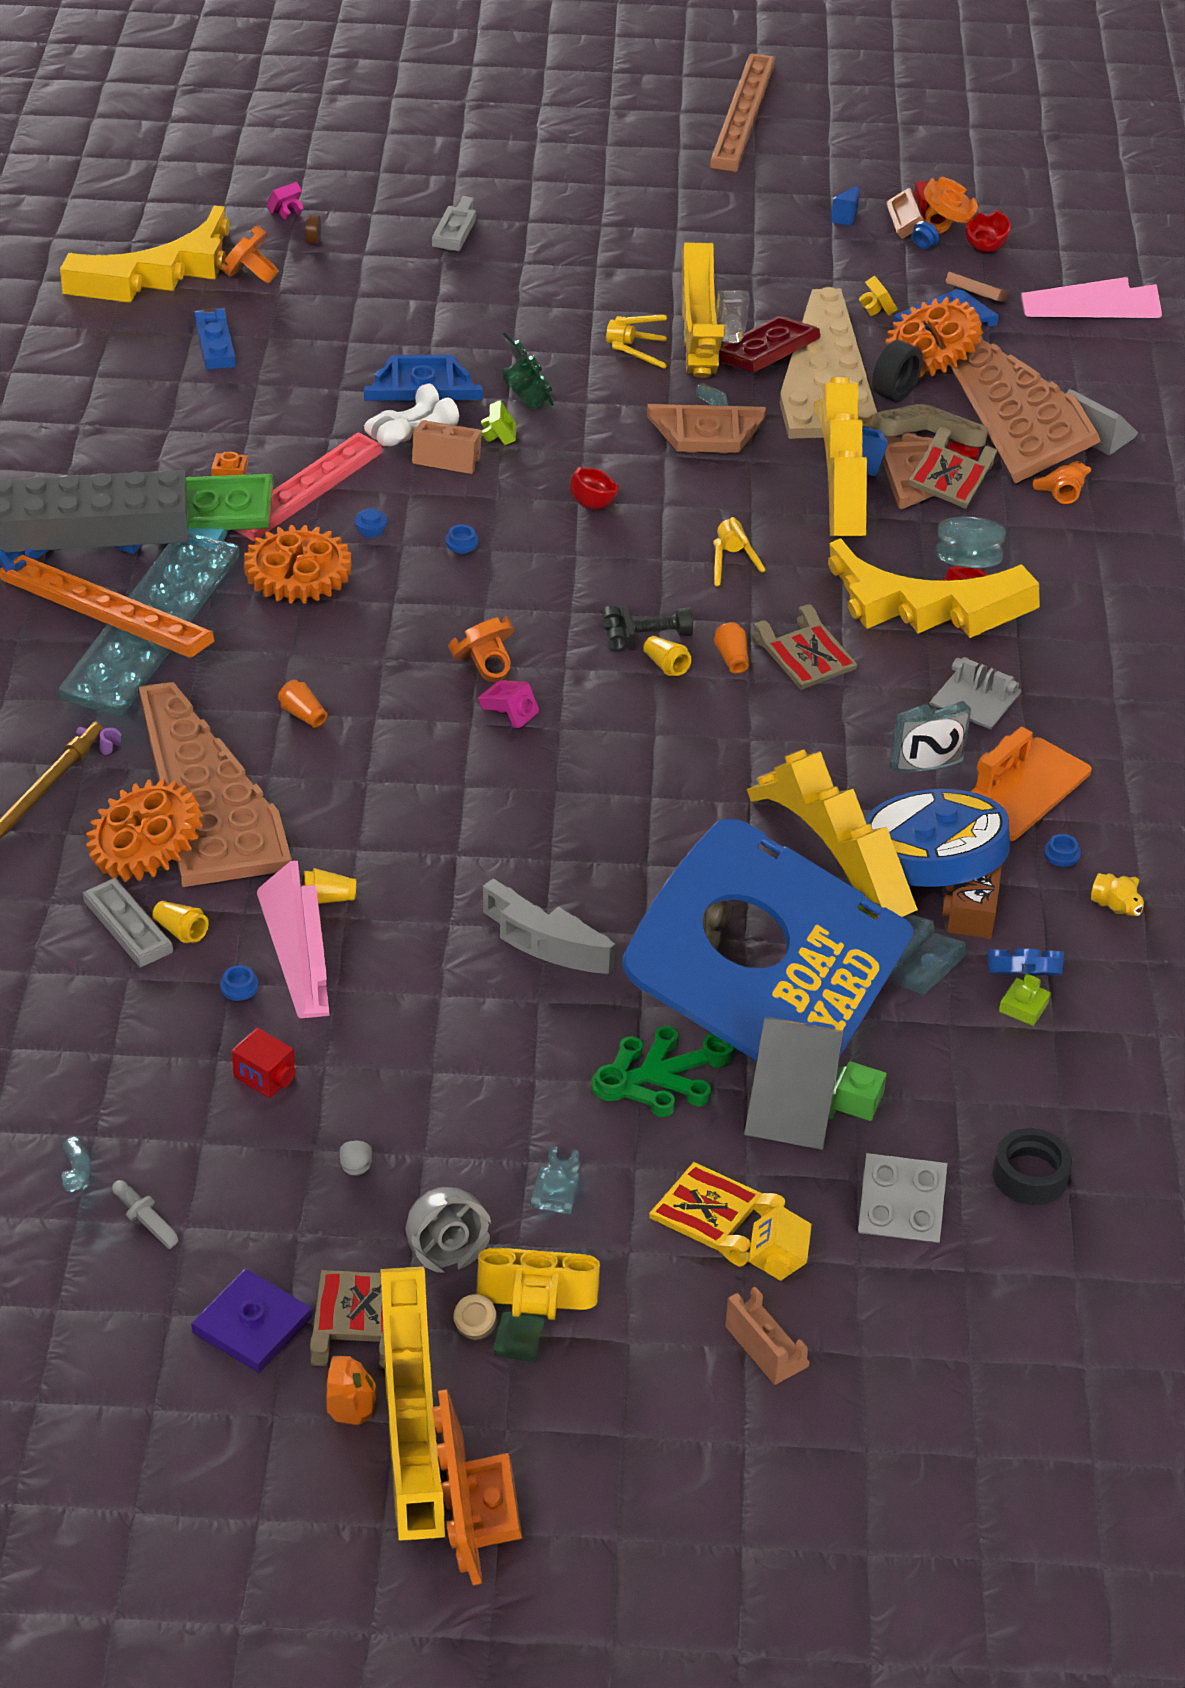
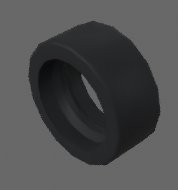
[872,340,923,402]
[992,1128,1072,1205]

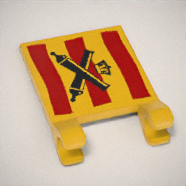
[650,1162,785,1267]

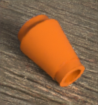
[714,622,749,674]
[277,679,328,728]

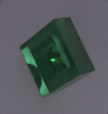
[494,1311,545,1363]

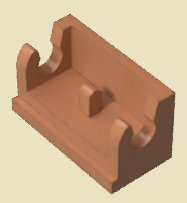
[412,420,483,474]
[725,1287,810,1385]

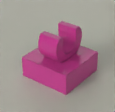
[266,182,303,220]

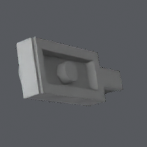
[432,196,477,251]

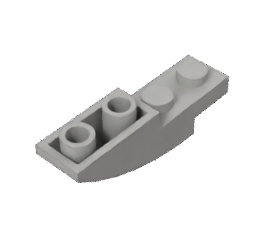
[483,878,615,974]

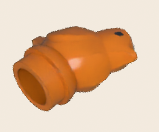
[1033,461,1091,504]

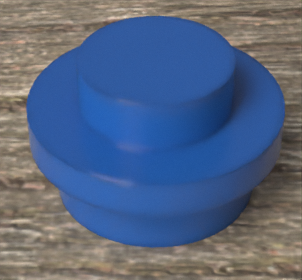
[911,221,939,249]
[354,508,387,538]
[446,524,478,554]
[1044,834,1081,867]
[220,965,259,1001]

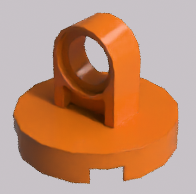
[923,177,978,234]
[220,225,279,283]
[448,616,515,682]

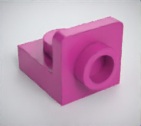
[478,680,539,728]

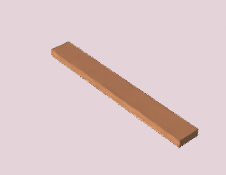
[710,53,775,172]

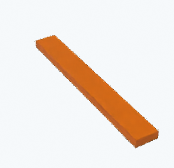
[0,555,215,658]

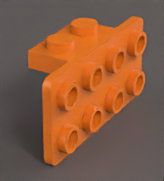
[970,726,1092,841]
[432,1389,522,1586]

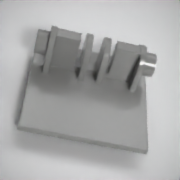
[930,657,1022,730]
[858,1153,947,1243]

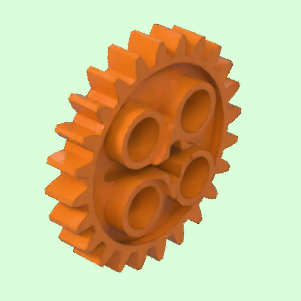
[885,297,983,377]
[244,525,351,604]
[86,778,203,882]

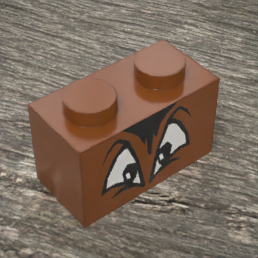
[942,864,1002,939]

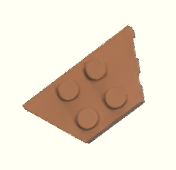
[647,404,766,454]
[882,433,934,509]

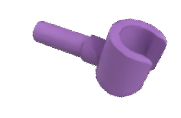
[76,726,121,755]

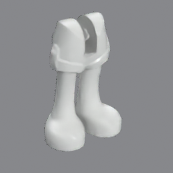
[364,383,459,446]

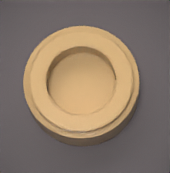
[454,1294,497,1340]

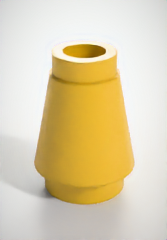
[643,636,691,676]
[302,868,356,904]
[152,901,209,943]

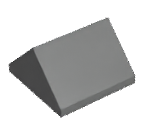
[1066,388,1138,456]

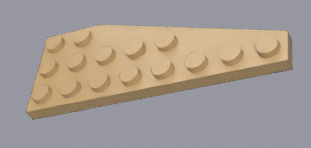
[779,287,877,439]

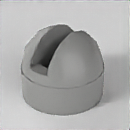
[340,1141,372,1176]

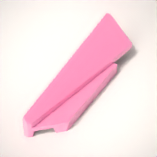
[1020,277,1162,318]
[257,861,330,1018]

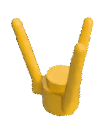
[606,315,667,369]
[713,517,765,586]

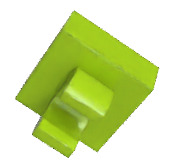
[481,400,516,445]
[999,973,1051,1026]

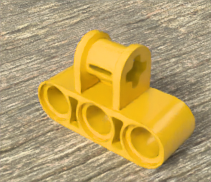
[476,1248,600,1320]

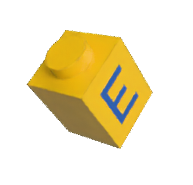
[748,1205,812,1281]

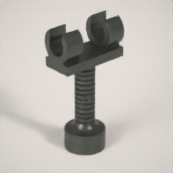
[601,605,693,652]

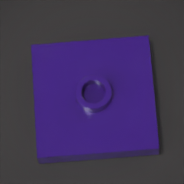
[191,1268,312,1373]

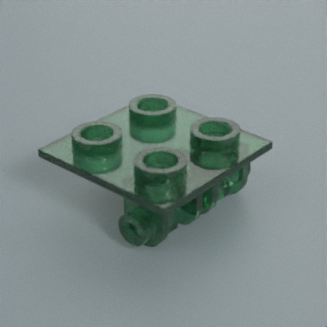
[503,333,554,408]

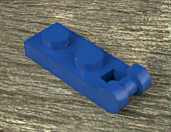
[194,308,236,370]

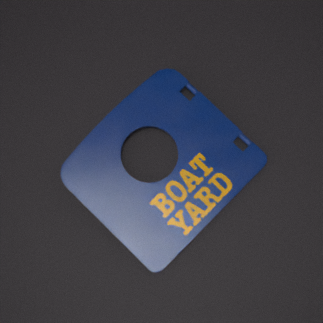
[622,819,914,1061]

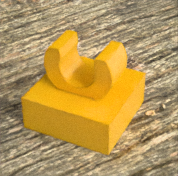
[859,275,898,316]

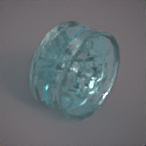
[935,517,1006,568]

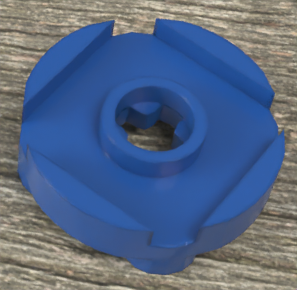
[987,949,1064,976]

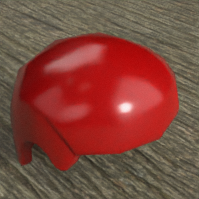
[965,210,1012,252]
[570,466,619,510]

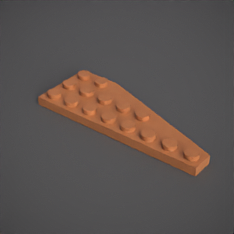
[934,335,1101,484]
[139,682,292,887]

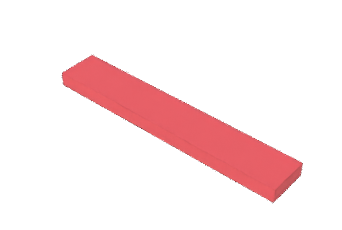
[234,432,382,542]

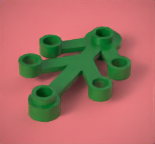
[591,1026,734,1117]

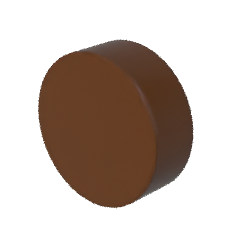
[305,215,321,245]

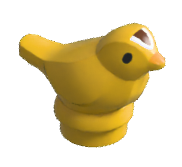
[1091,873,1144,916]

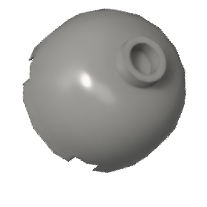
[405,1187,491,1272]

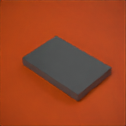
[744,1016,844,1150]

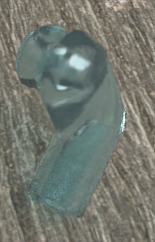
[695,383,728,406]
[61,1137,91,1193]

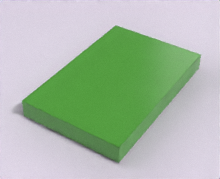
[186,474,274,530]

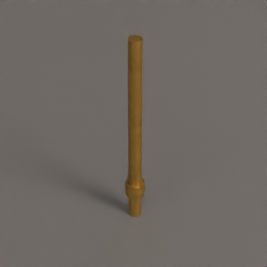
[0,722,104,840]

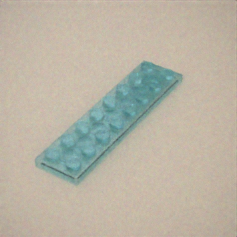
[58,533,239,717]

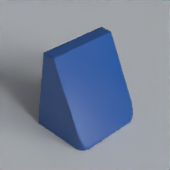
[831,186,860,226]

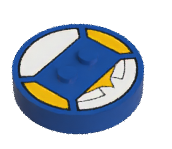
[865,789,1010,887]

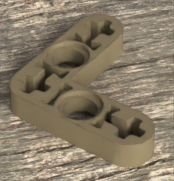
[872,404,988,447]

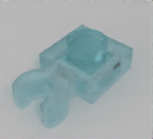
[531,1146,580,1214]

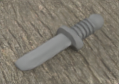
[112,1180,178,1249]

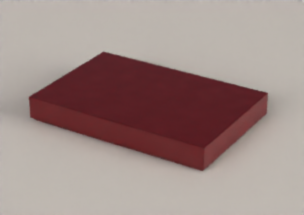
[719,315,821,373]

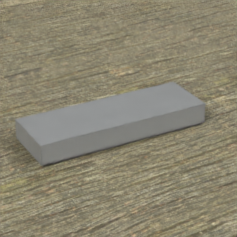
[83,878,173,968]

